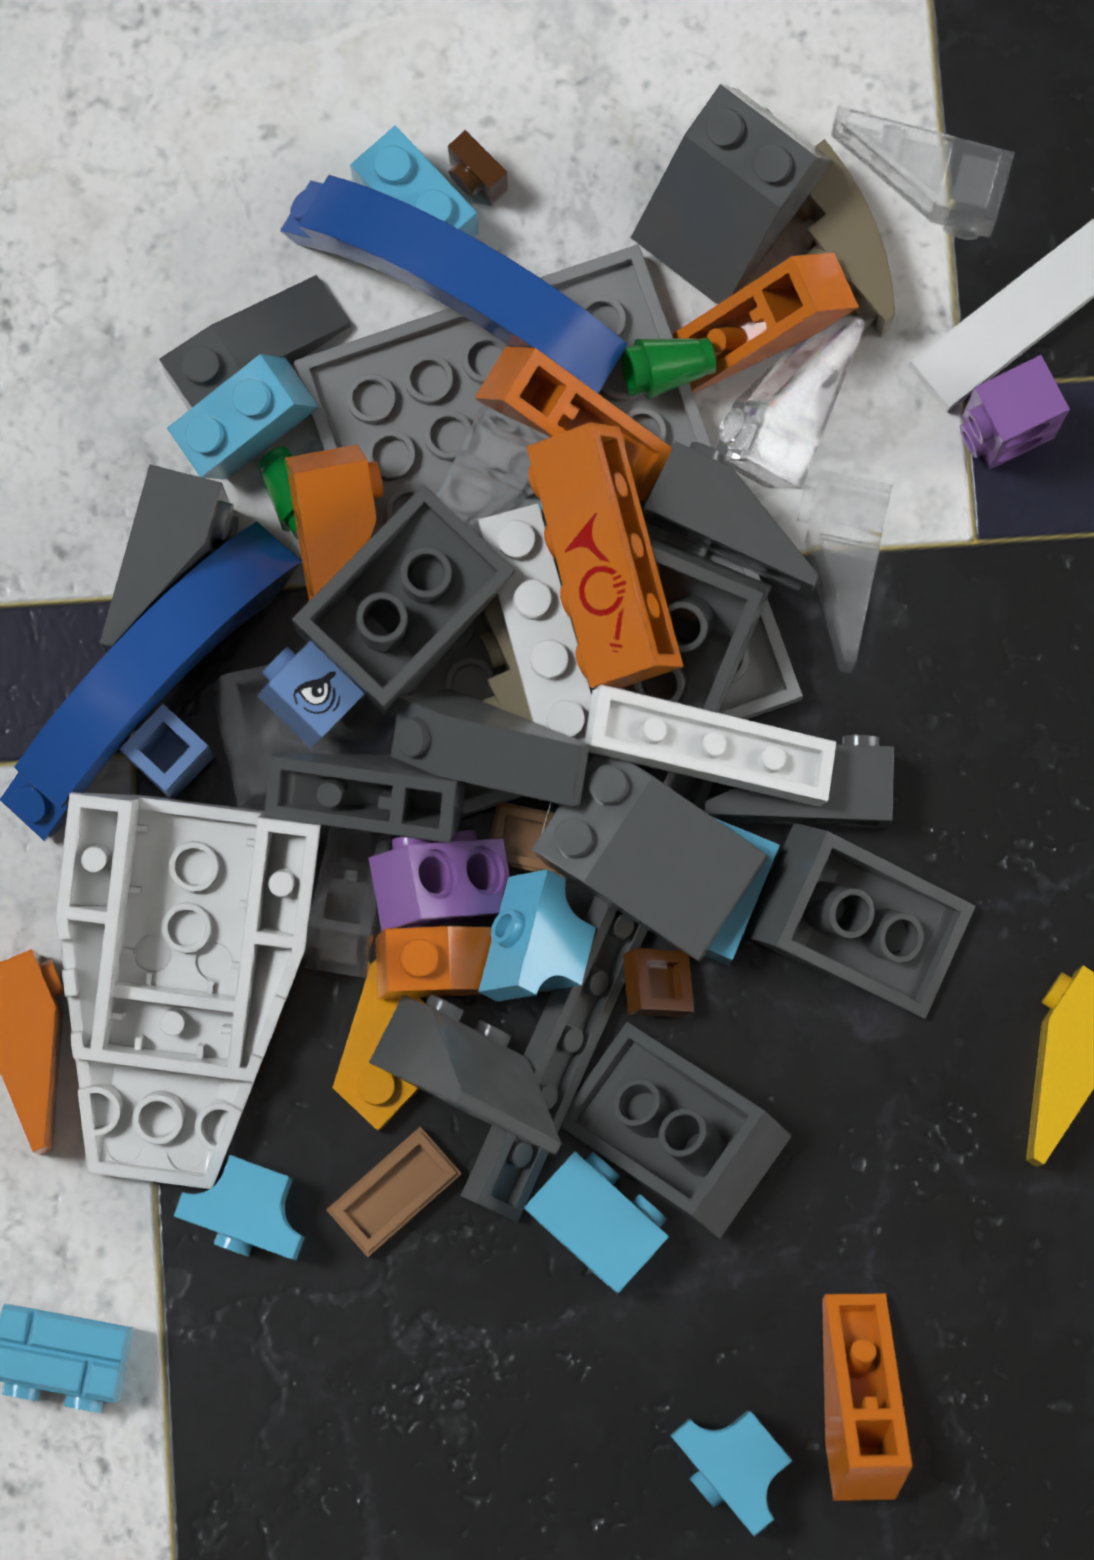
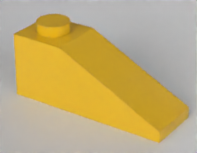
[1026,966,1094,1167]

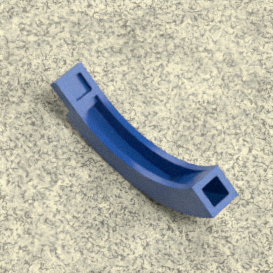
[280,175,628,393]
[0,521,302,841]

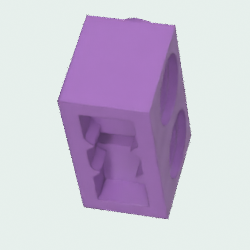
[960,355,1070,469]
[369,830,510,931]

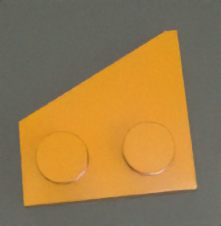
[333,959,425,1132]

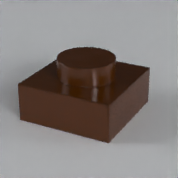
[448,130,508,206]
[623,948,694,1017]

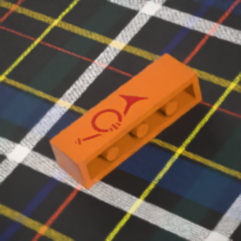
[526,422,683,689]

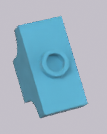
[478,869,596,1001]
[174,1155,305,1261]
[670,1410,792,1536]

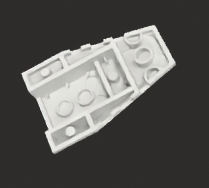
[55,792,321,1189]

